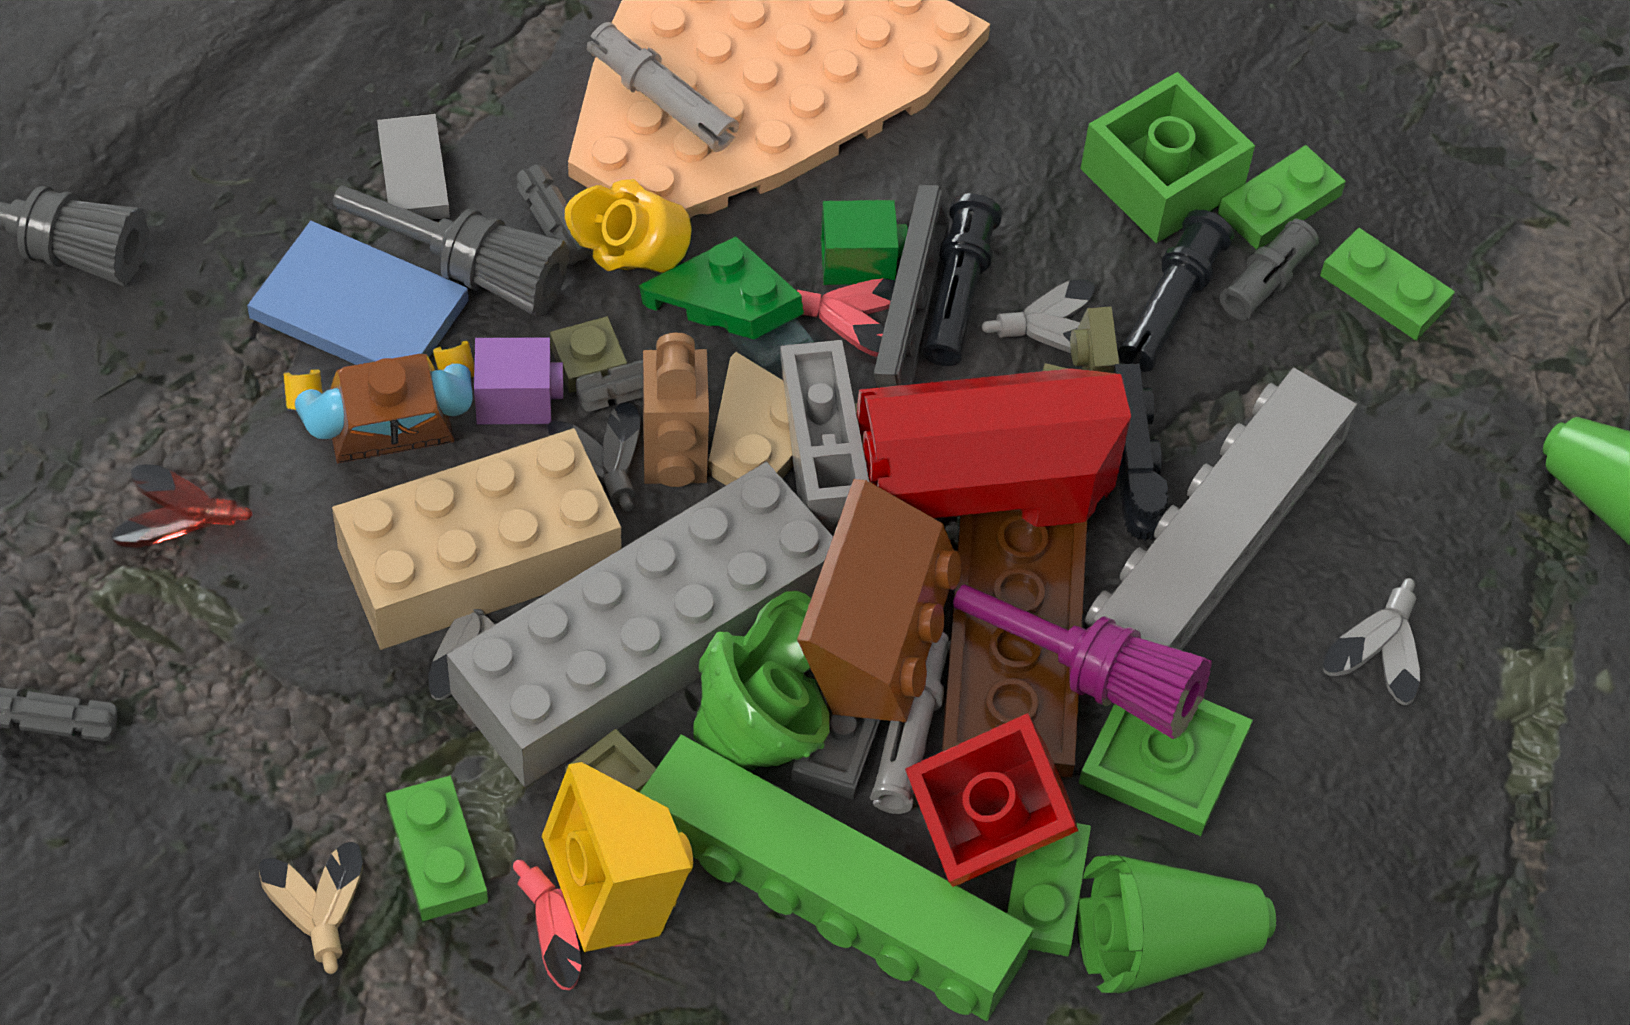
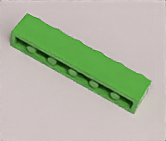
[640,734,1034,1021]

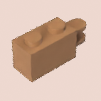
[643,333,709,487]

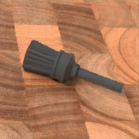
[333,185,570,317]
[0,186,149,287]

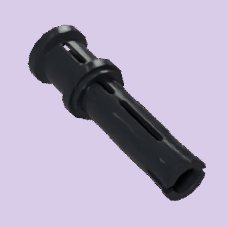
[923,193,1003,366]
[1118,209,1234,372]

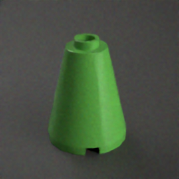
[1543,417,1630,546]
[1077,854,1276,993]

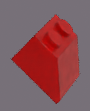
[905,713,1078,887]

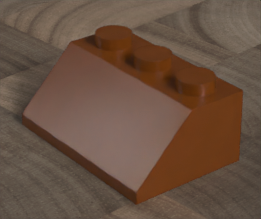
[797,479,961,722]

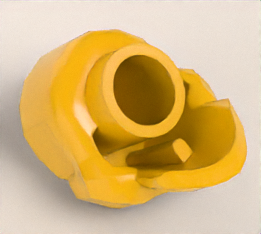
[565,179,692,273]

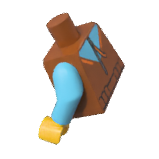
[283,341,475,464]

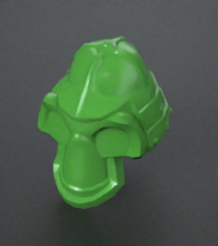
[693,590,830,771]

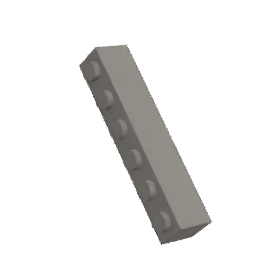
[1085,367,1357,651]

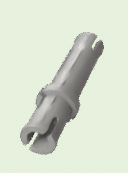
[587,22,739,152]
[870,633,951,814]

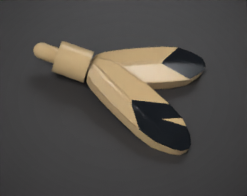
[259,842,363,974]

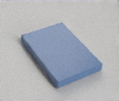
[247,220,469,365]

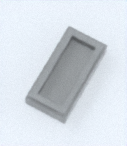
[377,114,450,220]

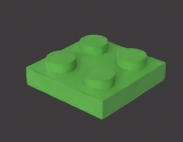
[1079,699,1253,837]

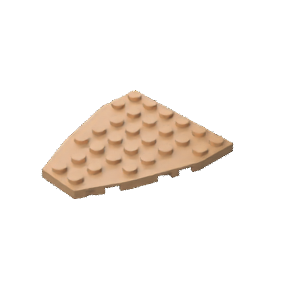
[568,0,991,218]

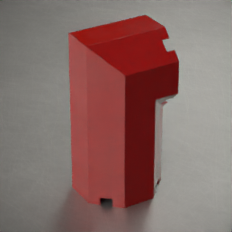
[856,368,1131,527]

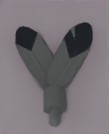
[547,403,640,512]

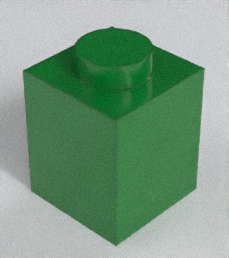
[820,200,908,285]

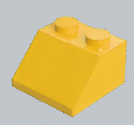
[542,762,693,952]

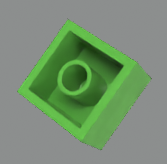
[1081,72,1255,244]

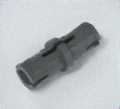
[1220,219,1319,321]

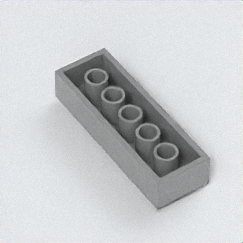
[447,461,833,787]

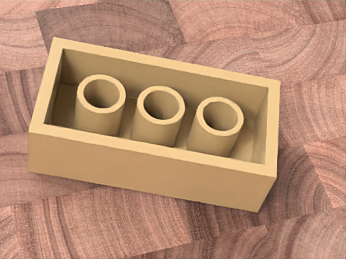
[332,428,621,650]

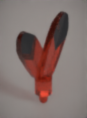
[112,464,252,548]

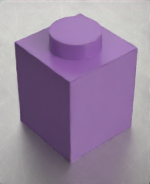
[474,338,563,424]

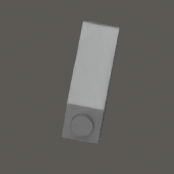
[780,340,869,536]

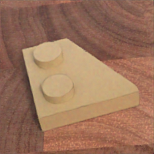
[708,352,794,485]

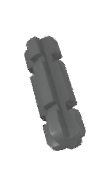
[517,164,591,265]
[576,360,643,412]
[0,687,117,742]

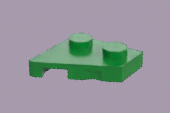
[639,237,804,340]

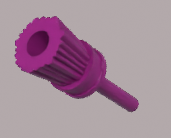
[953,584,1212,740]

